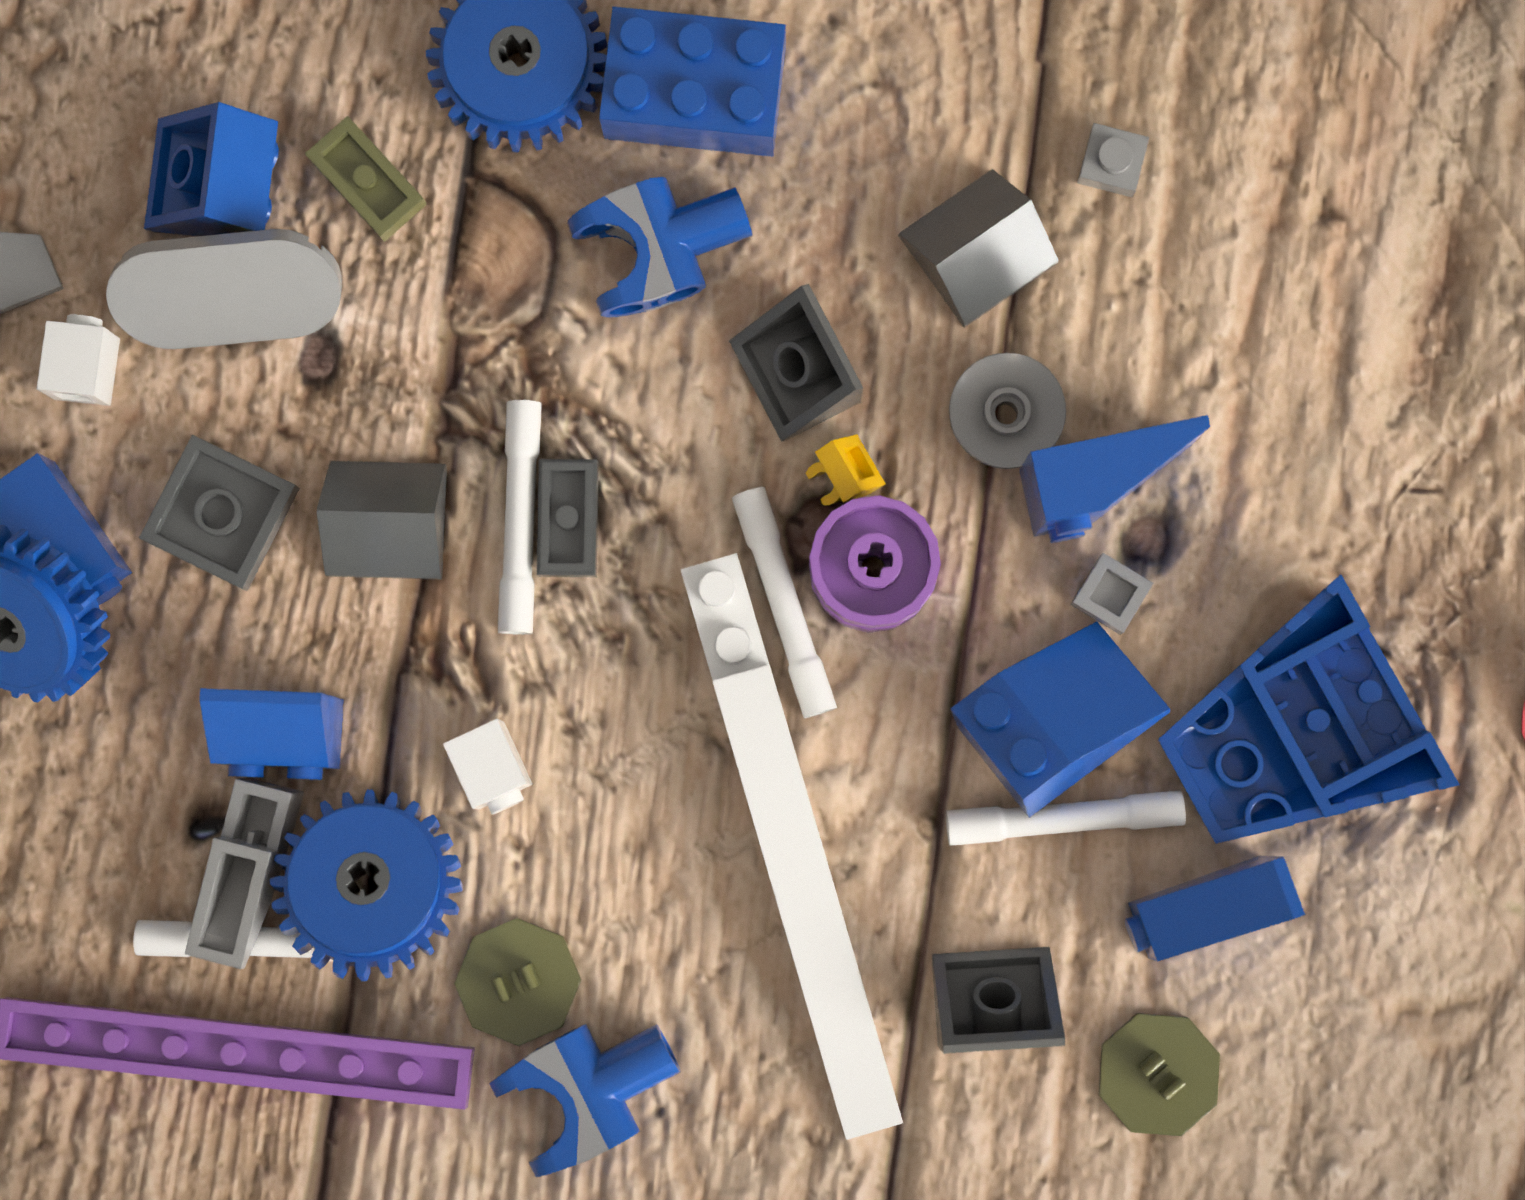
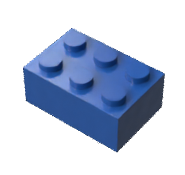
[599,7,786,157]

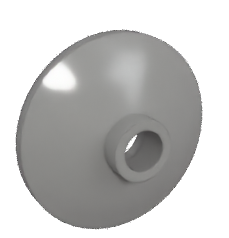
[949,353,1066,469]

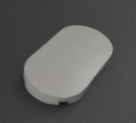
[106,229,342,349]

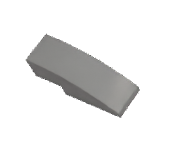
[184,778,304,969]

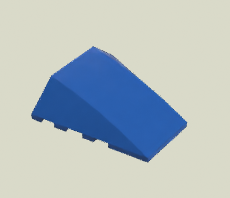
[1158,574,1460,844]

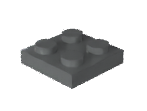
[139,435,300,591]

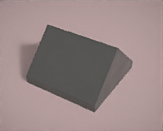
[898,169,1059,328]
[729,284,863,442]
[316,461,447,580]
[932,947,1065,1054]

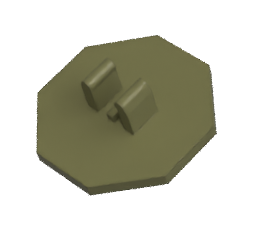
[454,918,582,1046]
[1099,1013,1220,1136]

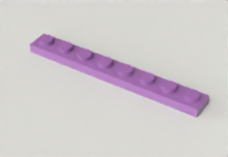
[0,997,475,1110]

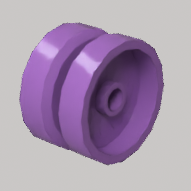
[809,495,941,633]

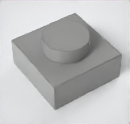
[1077,123,1150,197]
[1070,553,1154,635]

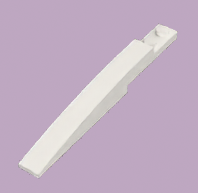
[680,553,903,1140]

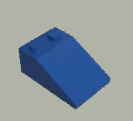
[1019,415,1211,543]
[950,621,1171,818]

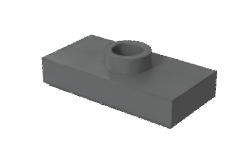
[537,459,599,577]

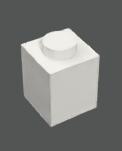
[36,314,120,406]
[443,719,533,815]

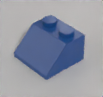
[144,102,279,236]
[199,688,344,780]

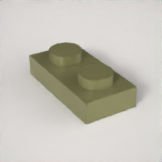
[305,116,427,242]

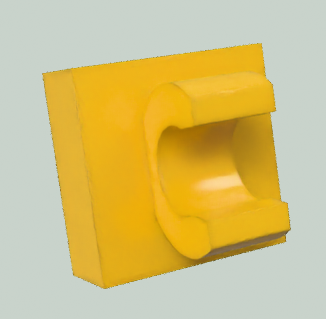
[805,434,885,505]

